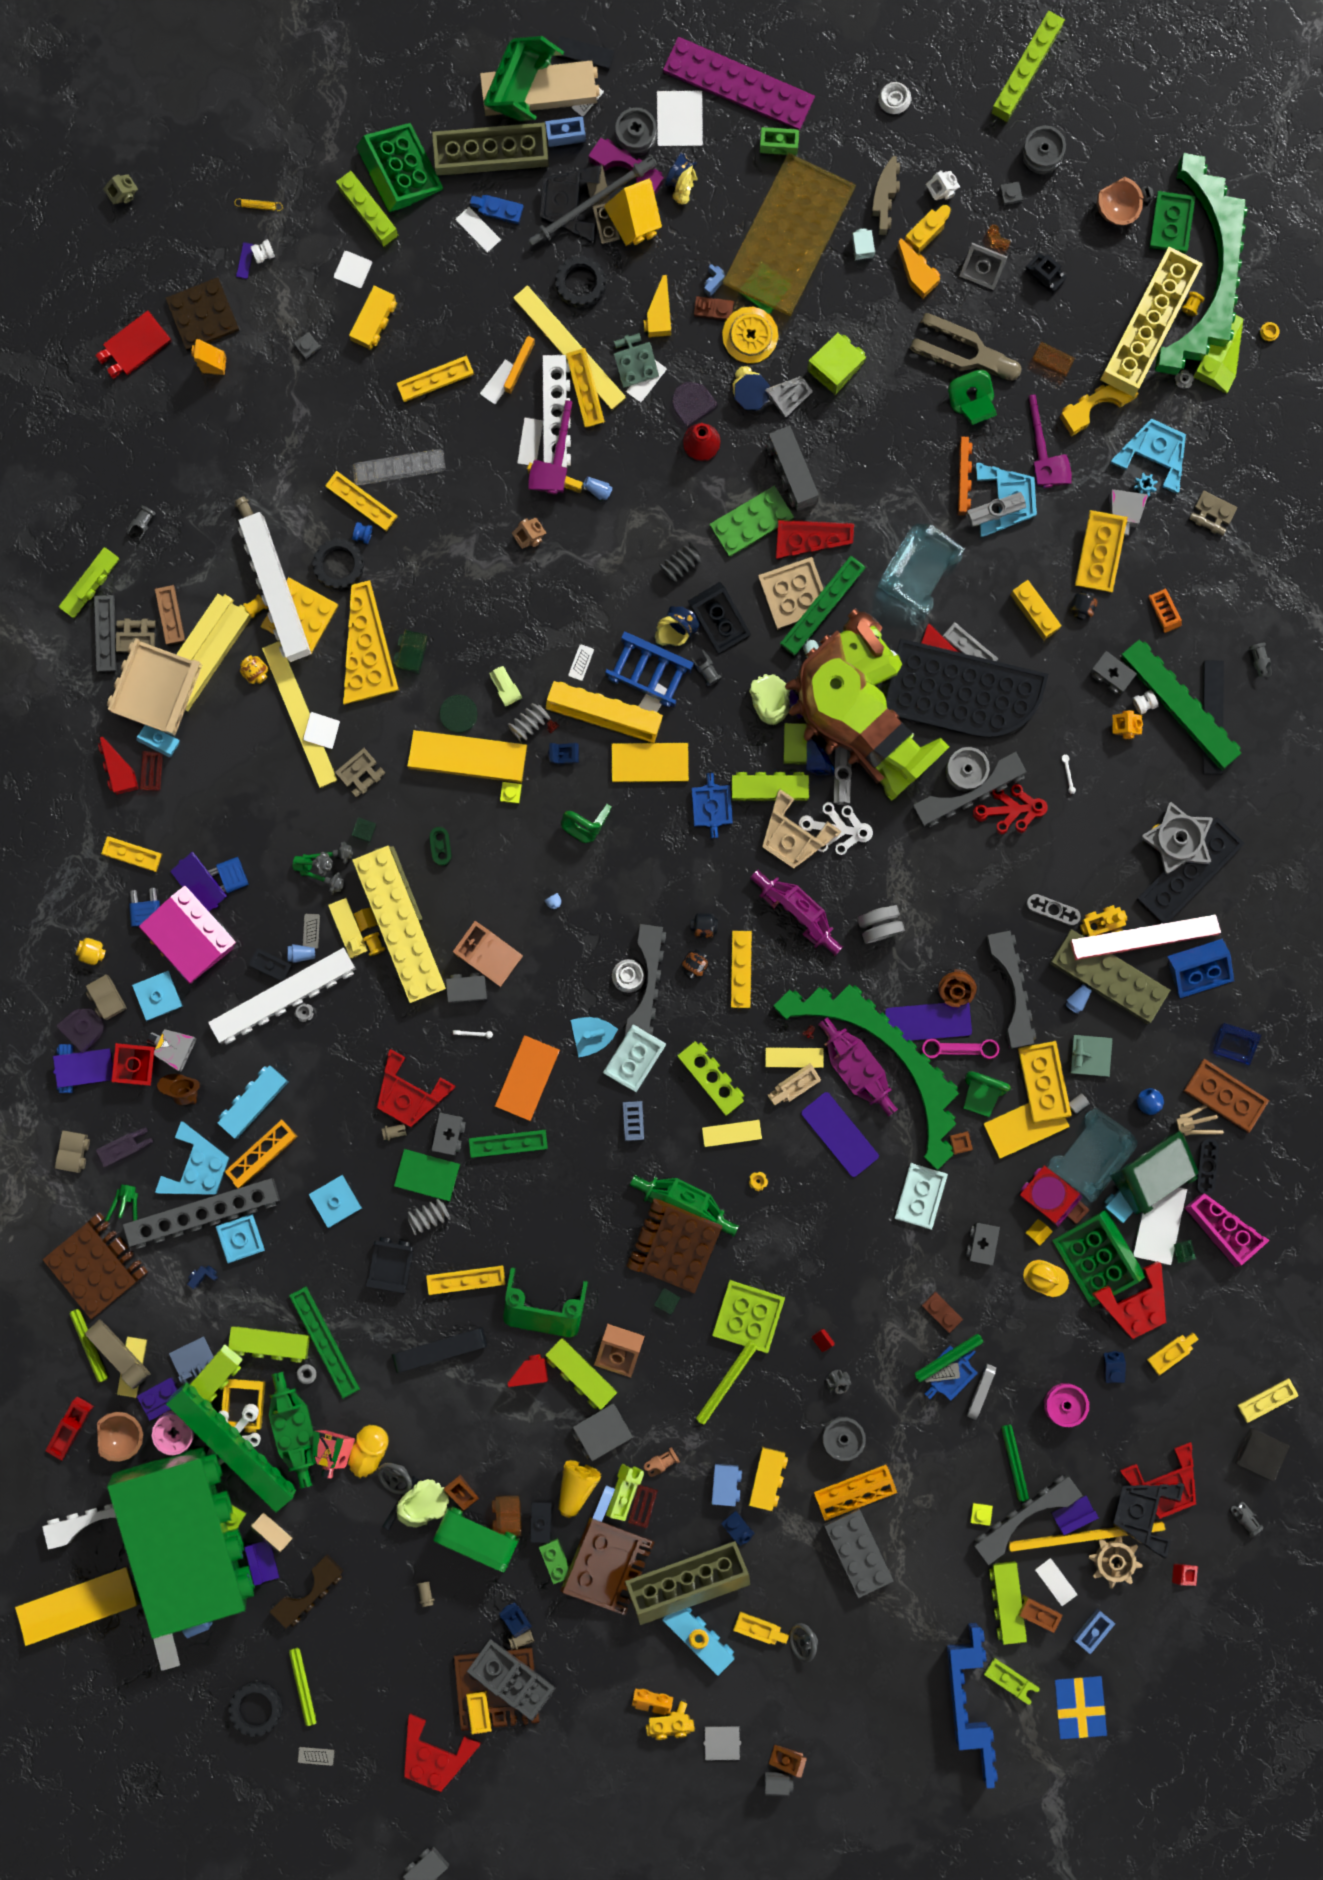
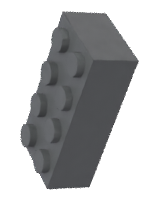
[766,426,819,512]
[824,1508,894,1598]

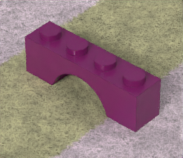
[588,138,664,196]

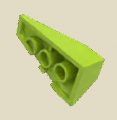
[1193,315,1243,394]

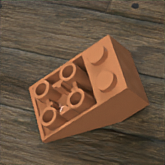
[453,921,523,987]

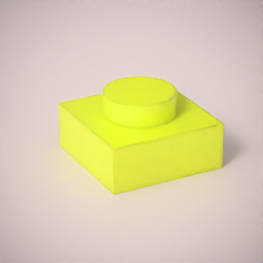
[500,782,522,804]
[970,1503,993,1526]

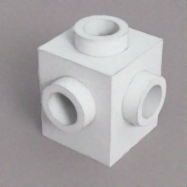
[926,171,960,200]

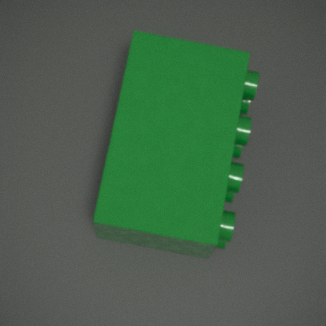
[107,1446,255,1639]

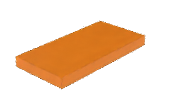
[495,1035,560,1121]

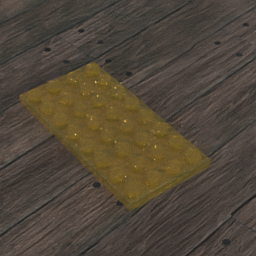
[723,153,856,317]

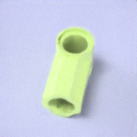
[489,666,522,707]

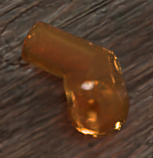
[987,225,1011,249]

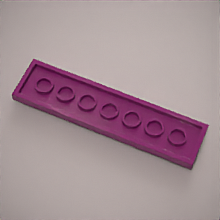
[663,37,815,131]

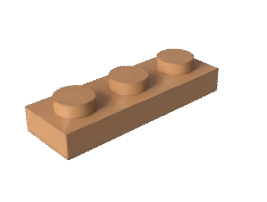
[155,585,186,645]

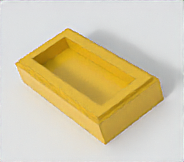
[466,1691,492,1734]

